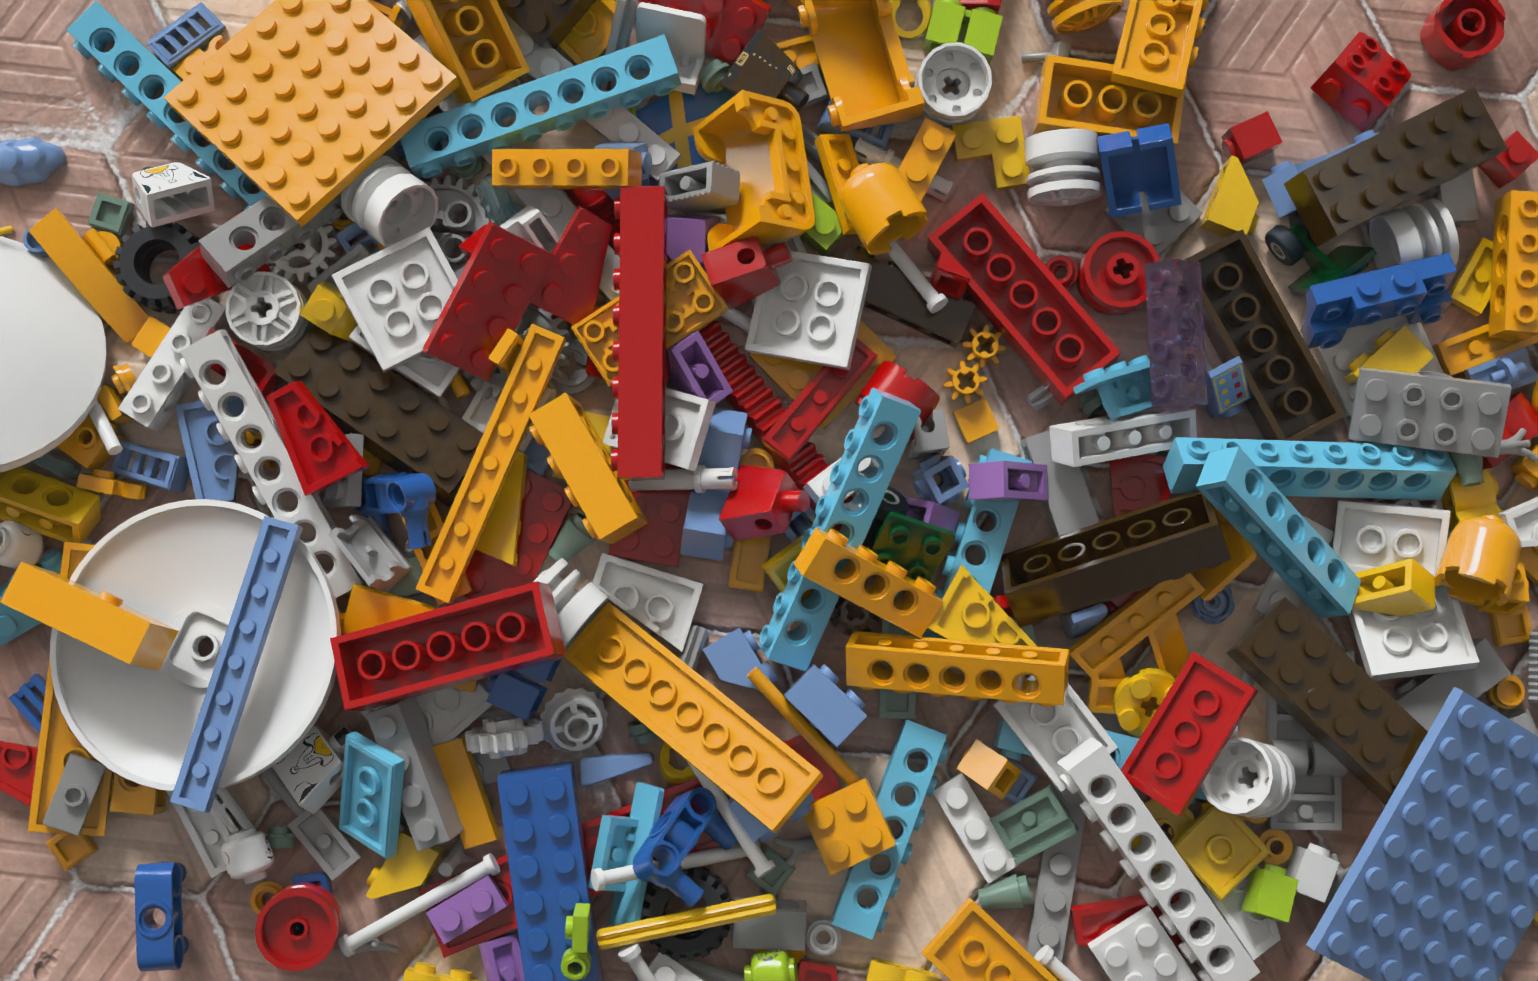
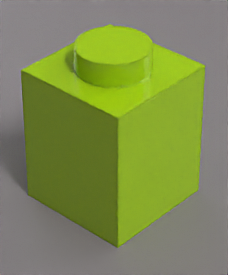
[1241,864,1299,923]

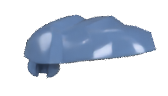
[0,137,66,186]

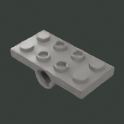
[1348,367,1512,458]
[1266,692,1347,831]

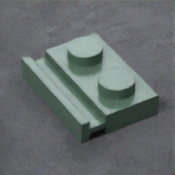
[989,784,1079,865]

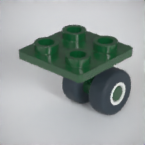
[1265,210,1377,295]
[864,486,955,582]

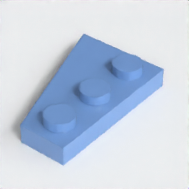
[175,396,244,502]

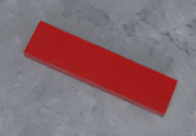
[761,338,878,464]

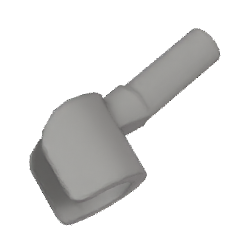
[1021,42,1071,62]

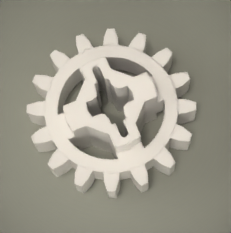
[266,223,340,285]
[465,713,544,759]

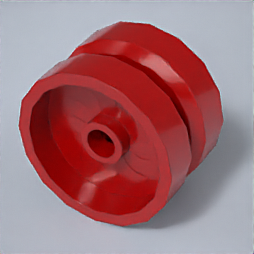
[1076,231,1162,316]
[255,882,343,972]

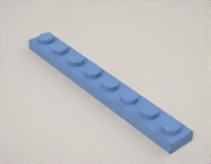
[170,516,303,813]

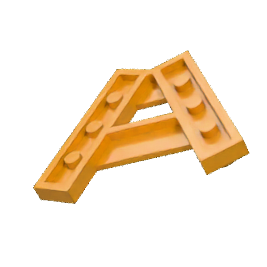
[1068,573,1205,714]

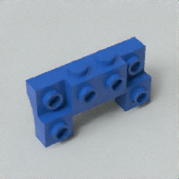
[1300,253,1457,349]

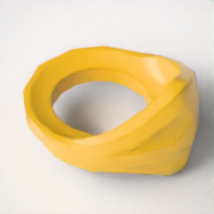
[889,0,932,40]
[658,743,696,785]

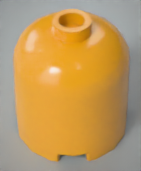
[840,163,928,255]
[1434,515,1521,606]

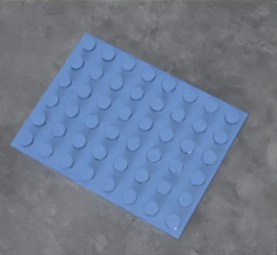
[1306,687,1538,981]

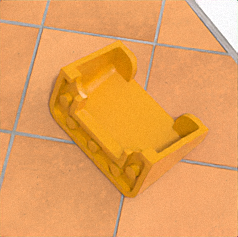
[797,0,925,132]
[693,90,815,251]

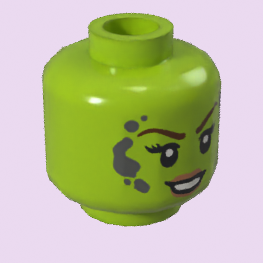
[744,949,798,981]

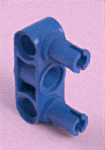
[354,471,436,549]
[633,787,738,907]
[134,861,189,972]

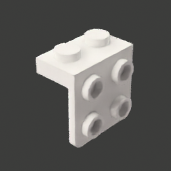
[633,2,706,95]

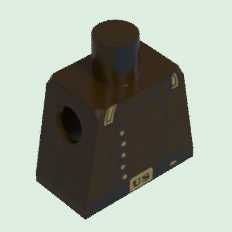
[720,29,809,112]

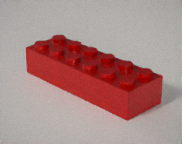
[927,193,1121,405]
[330,581,567,711]

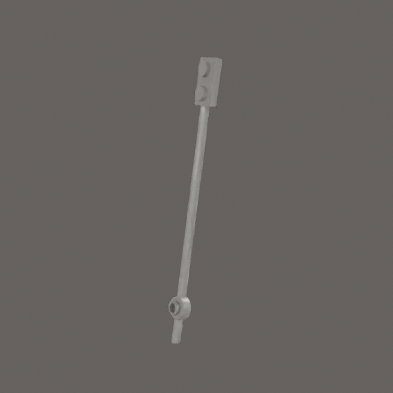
[83,537,363,881]

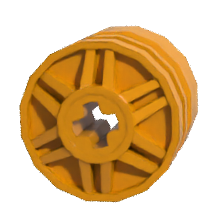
[1047,0,1124,34]

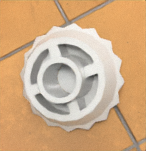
[540,687,608,754]

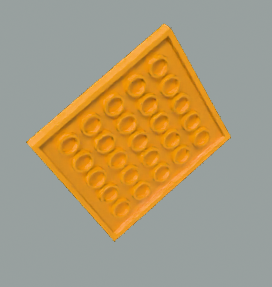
[164,0,460,227]

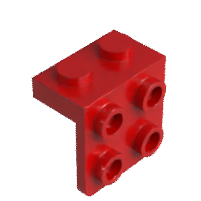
[1310,32,1411,133]

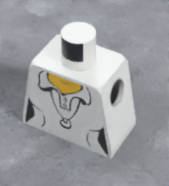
[132,162,215,228]
[272,726,352,814]

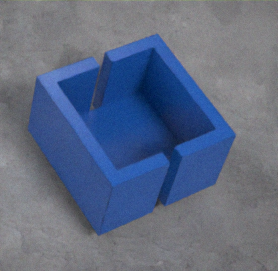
[1097,123,1182,218]
[485,657,563,720]

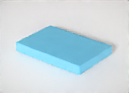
[339,731,405,859]

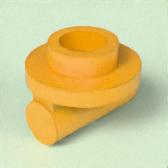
[83,229,122,266]

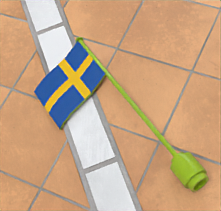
[615,0,733,186]

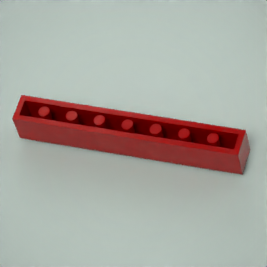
[611,186,668,480]

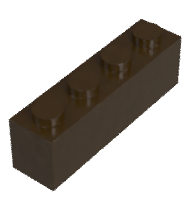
[842,246,976,348]

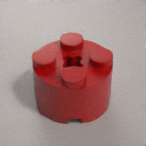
[1420,0,1506,71]
[854,360,940,441]

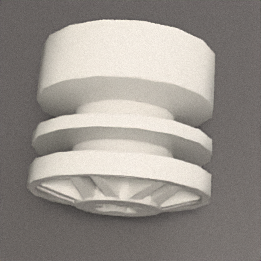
[913,42,992,127]
[1024,128,1102,206]
[341,156,438,248]
[1369,198,1459,270]
[226,272,314,354]
[534,558,610,651]
[1201,736,1296,819]

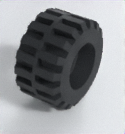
[114,221,200,314]
[641,867,731,961]

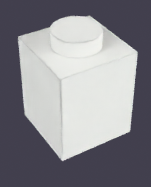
[1286,843,1340,903]

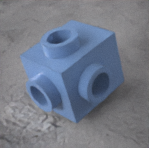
[913,453,969,506]

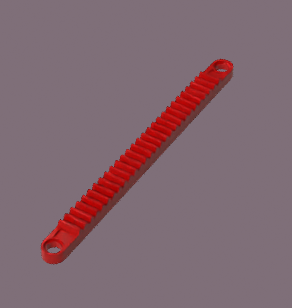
[564,190,868,547]

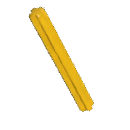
[596,893,777,950]

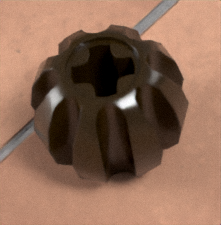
[829,598,880,637]

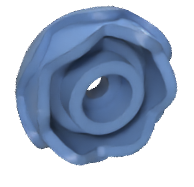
[1190,585,1235,624]

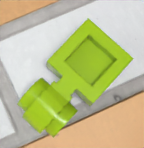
[561,903,592,980]

